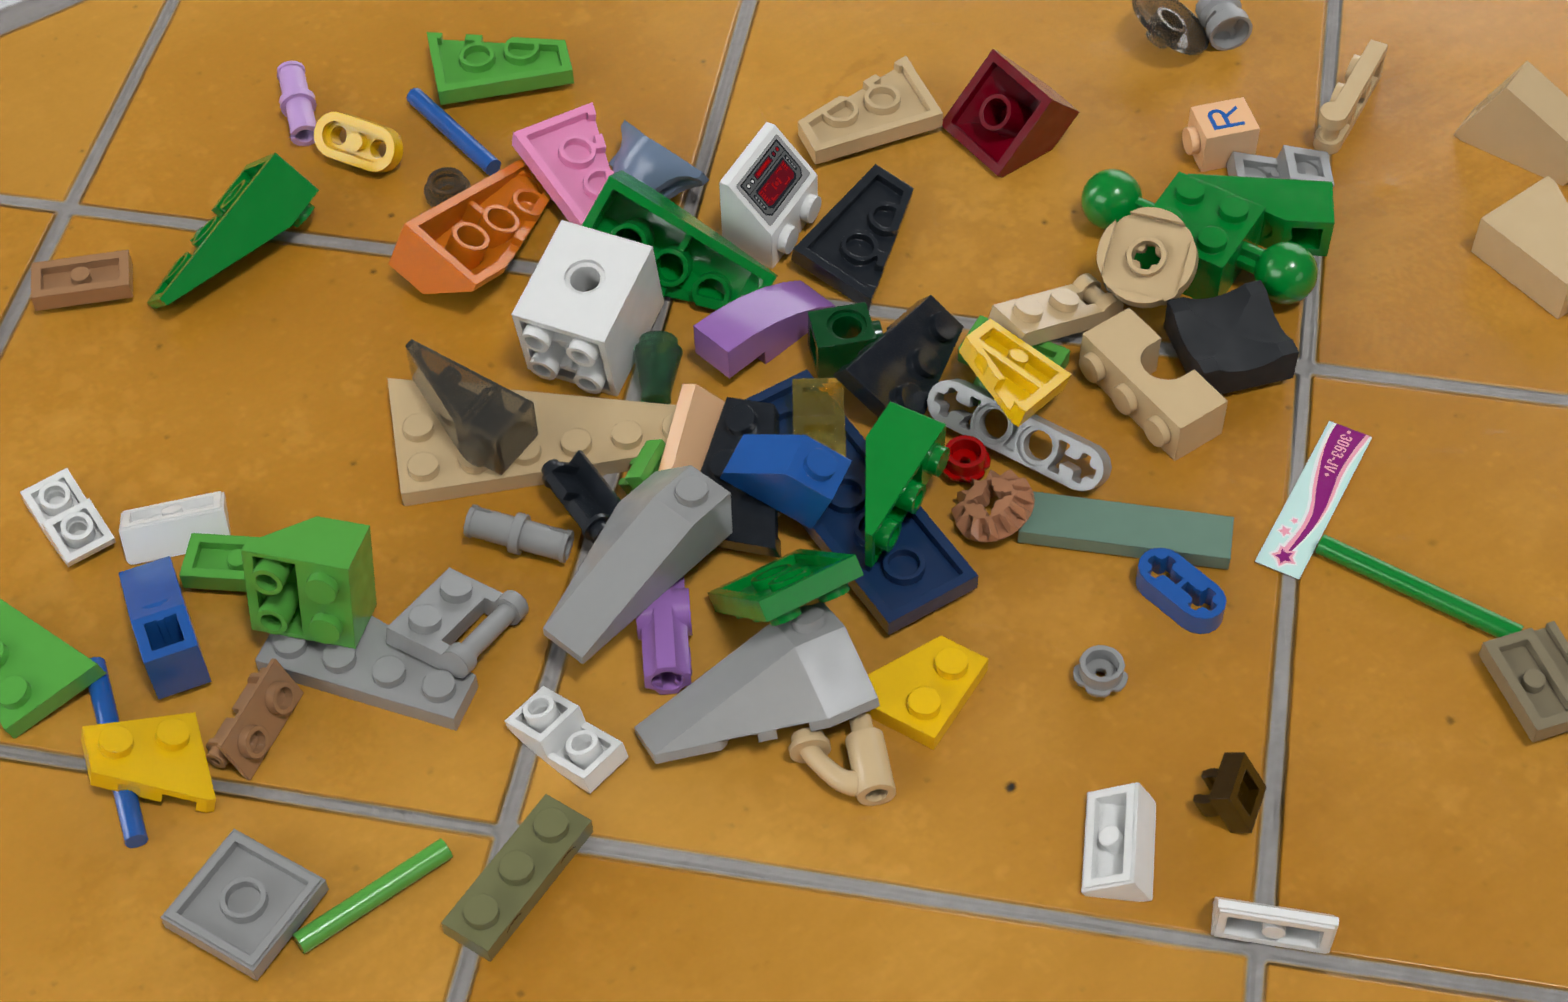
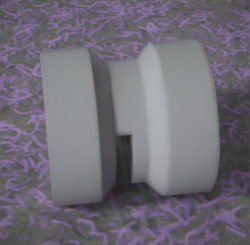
[1195,0,1253,51]

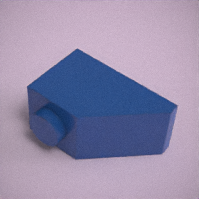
[720,434,852,529]

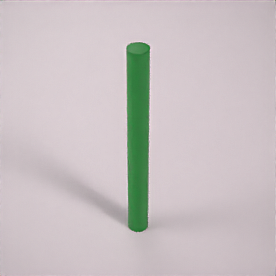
[1315,534,1524,638]

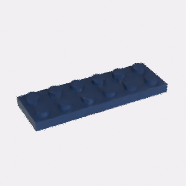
[745,369,978,635]

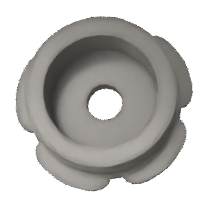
[1073,645,1128,697]

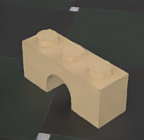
[1079,308,1228,461]

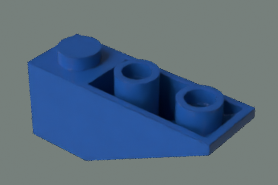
[119,556,212,700]

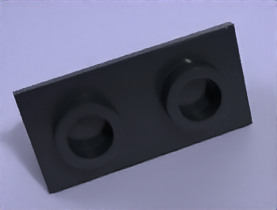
[541,450,621,544]

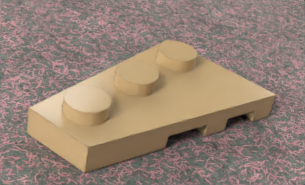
[798,56,943,165]

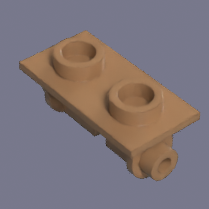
[206,658,304,780]

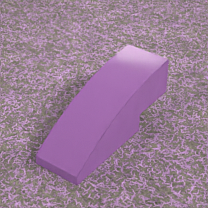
[693,280,835,379]

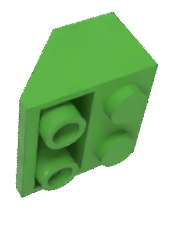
[241,516,377,649]

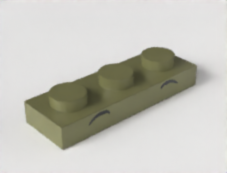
[441,794,593,962]

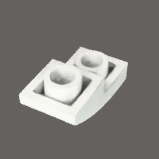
[20,468,116,567]
[504,686,629,793]

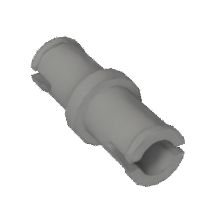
[463,504,574,563]

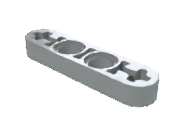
[927,378,1112,491]

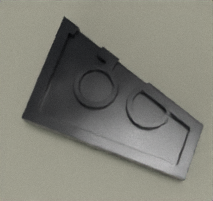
[701,397,781,558]

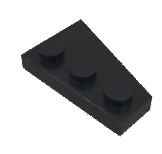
[791,164,914,311]
[833,295,964,418]

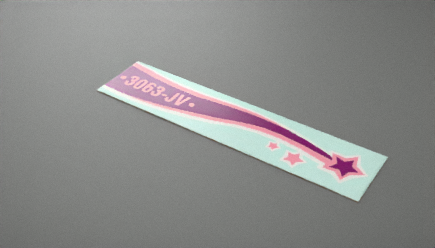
[1255,421,1372,580]

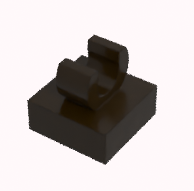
[1193,752,1267,833]

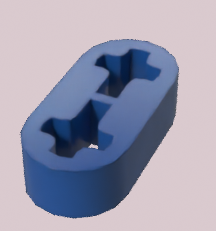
[1135,548,1226,634]

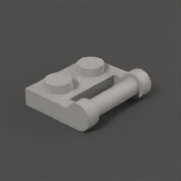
[386,567,529,678]

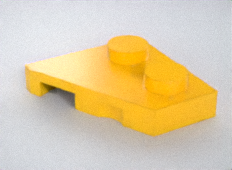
[959,318,1072,427]

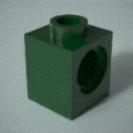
[808,302,883,381]

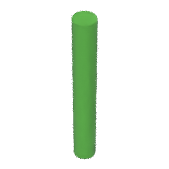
[292,838,453,954]

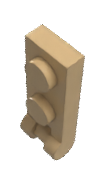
[1313,39,1388,155]
[988,273,1124,346]

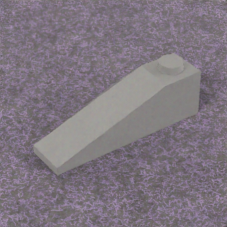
[543,465,733,664]

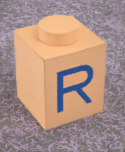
[1182,97,1260,172]

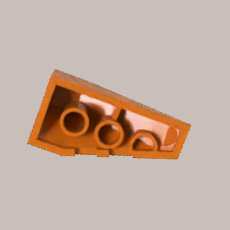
[388,158,552,294]

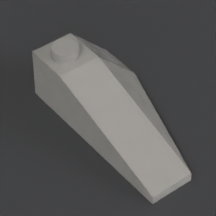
[634,602,880,764]

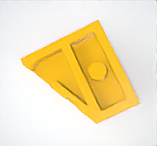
[865,635,989,750]
[81,712,216,813]

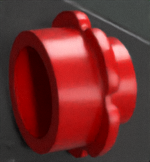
[943,435,991,483]

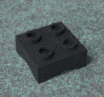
[1163,280,1299,394]

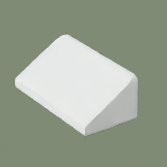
[119,491,231,565]
[1081,782,1156,902]
[1211,897,1339,954]

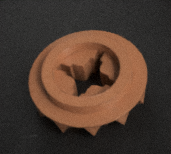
[951,469,1035,542]

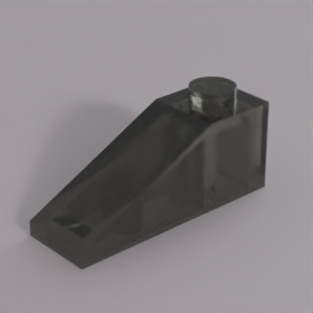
[405,339,539,475]

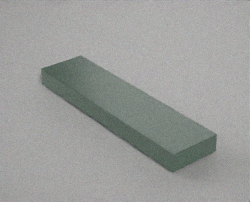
[1018,491,1234,570]

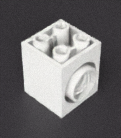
[511,220,664,397]

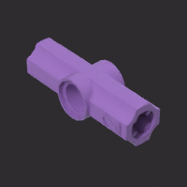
[636,576,692,695]

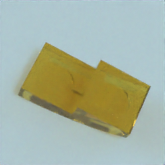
[792,378,846,457]

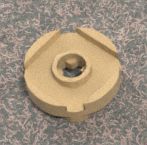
[1097,207,1198,308]

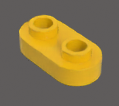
[314,112,403,173]

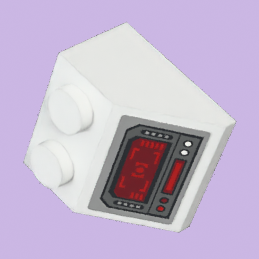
[719,122,822,269]

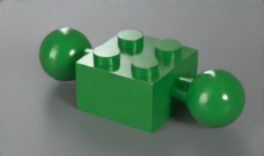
[1081,169,1318,304]

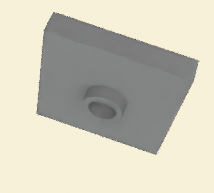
[160,829,329,980]

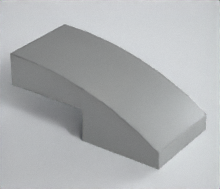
[1226,145,1334,187]

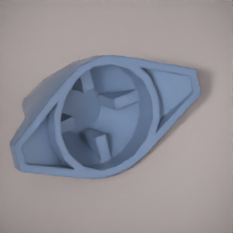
[609,120,709,199]

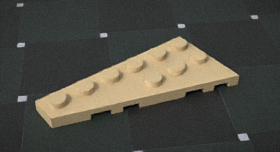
[387,378,677,506]

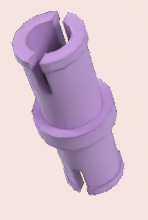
[277,61,317,146]

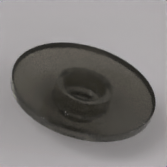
[1132,0,1209,55]

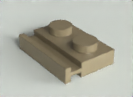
[1478,621,1568,743]

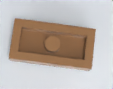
[31,250,133,311]

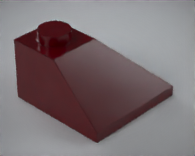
[942,49,1080,178]

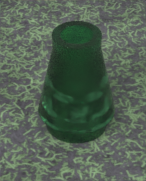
[633,331,683,404]

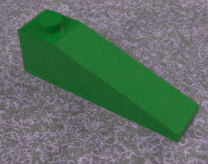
[147,152,319,309]
[582,170,778,310]

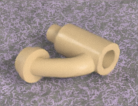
[789,713,896,806]

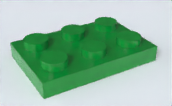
[708,549,864,626]

